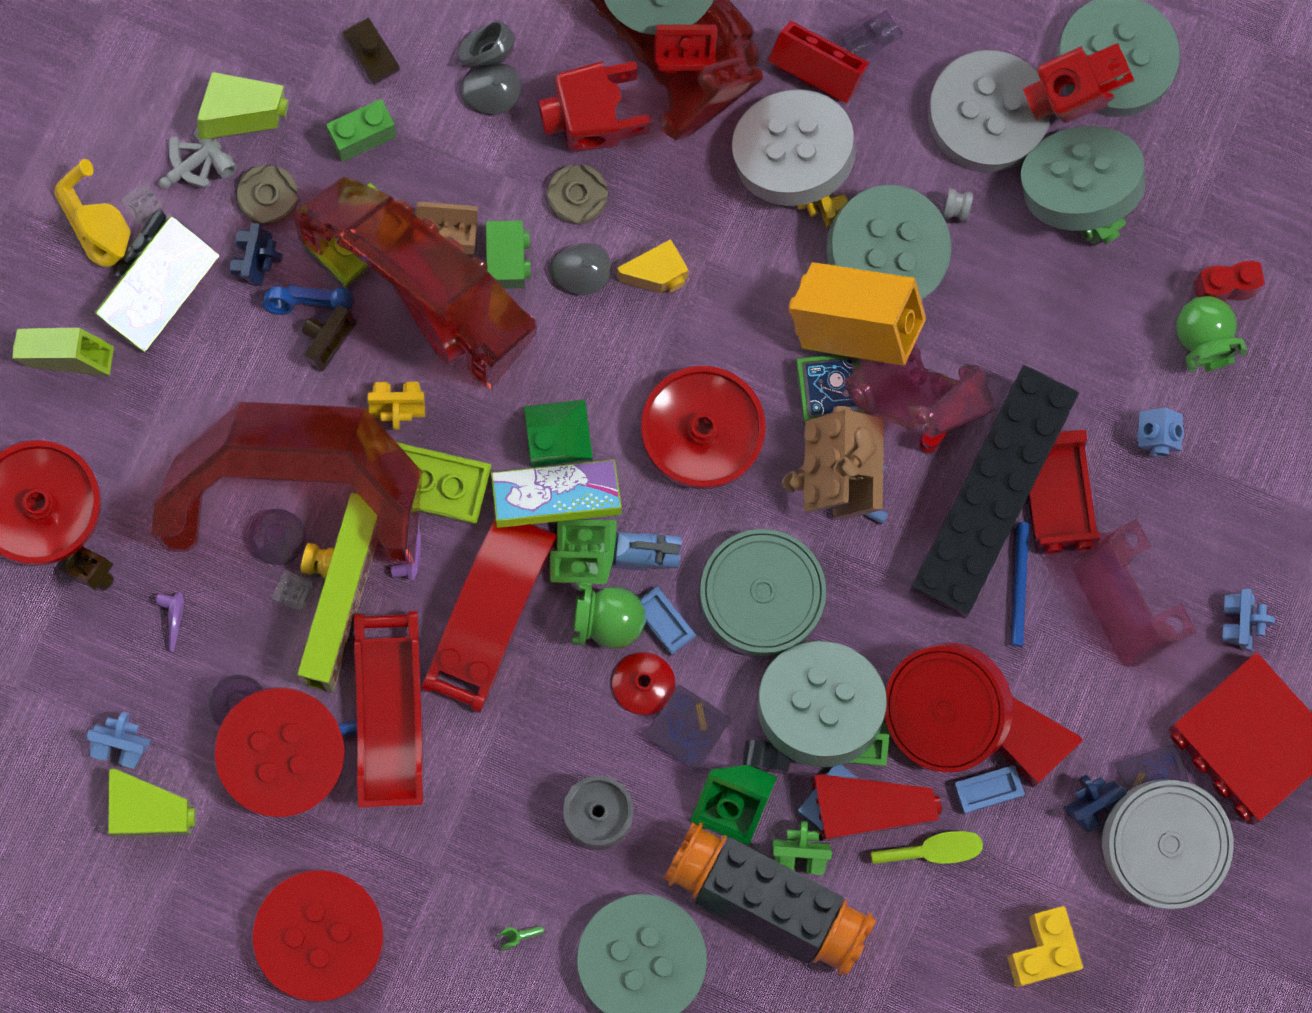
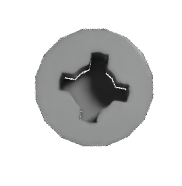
[943,188,973,223]

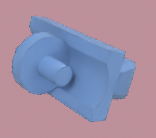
[1222,589,1275,651]
[86,712,151,768]

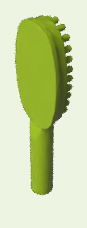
[870,831,983,864]

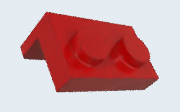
[653,25,718,74]

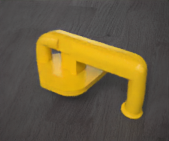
[54,159,130,267]

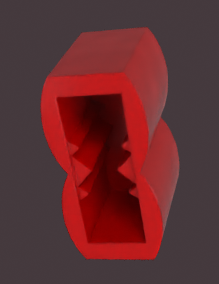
[1193,261,1265,301]

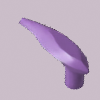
[391,521,421,581]
[156,592,184,652]

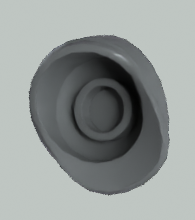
[458,20,515,67]
[461,63,522,114]
[551,243,612,295]

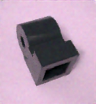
[743,740,790,775]

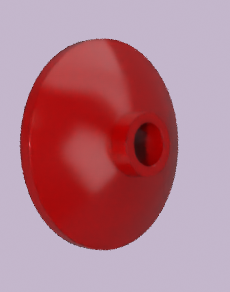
[612,652,675,715]

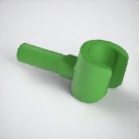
[496,926,544,951]

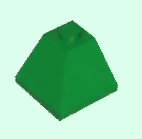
[524,399,593,467]
[690,765,777,845]

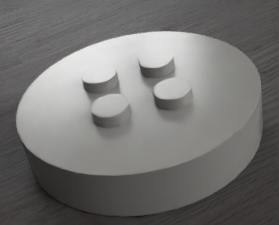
[928,50,1051,173]
[732,90,856,206]
[1102,779,1234,909]

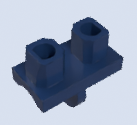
[230,223,283,286]
[1064,775,1127,832]

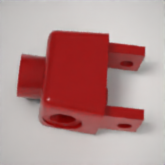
[1023,43,1135,123]
[538,61,651,152]

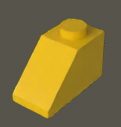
[617,239,689,293]

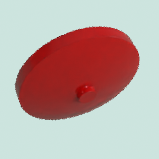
[641,366,766,489]
[0,440,101,566]

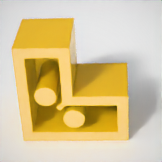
[1007,906,1084,988]

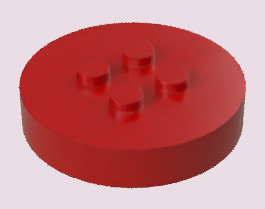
[382,244,470,364]
[885,642,1013,773]
[215,687,344,817]
[253,870,384,1003]

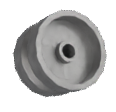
[563,775,634,851]

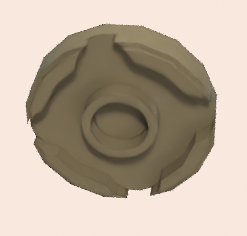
[547,164,608,225]
[237,165,298,225]

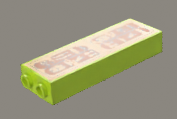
[297,491,385,693]

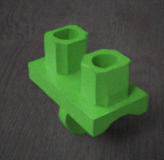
[772,821,832,875]

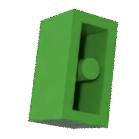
[326,98,397,162]
[486,220,530,289]

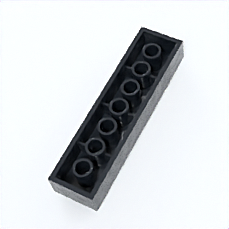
[910,364,1080,618]

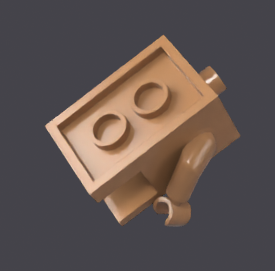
[781,406,884,520]

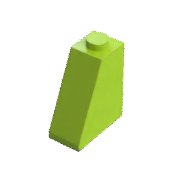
[197,72,289,139]
[12,328,114,376]
[109,769,196,837]

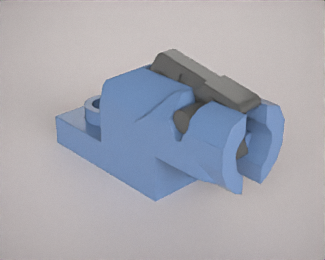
[611,532,682,571]

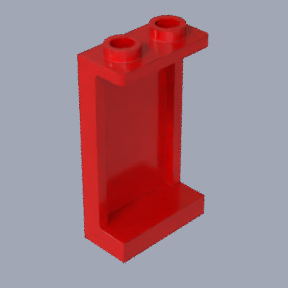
[1028,429,1101,554]

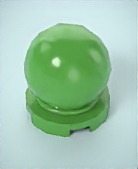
[1176,296,1248,373]
[572,582,646,649]

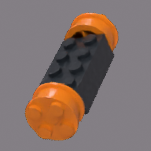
[664,822,877,976]

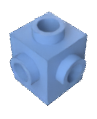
[1137,407,1184,457]

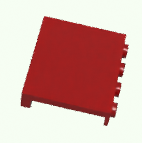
[1168,652,1312,825]

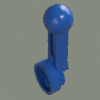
[263,284,354,315]

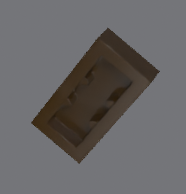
[343,17,400,85]
[302,305,357,372]
[59,546,114,591]

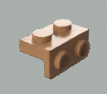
[413,202,478,254]

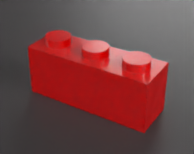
[768,20,870,103]

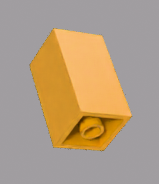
[789,262,926,366]

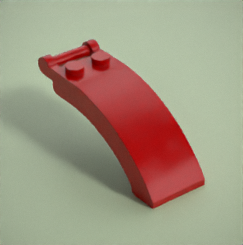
[422,518,557,713]
[354,611,423,808]

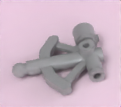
[159,128,237,189]

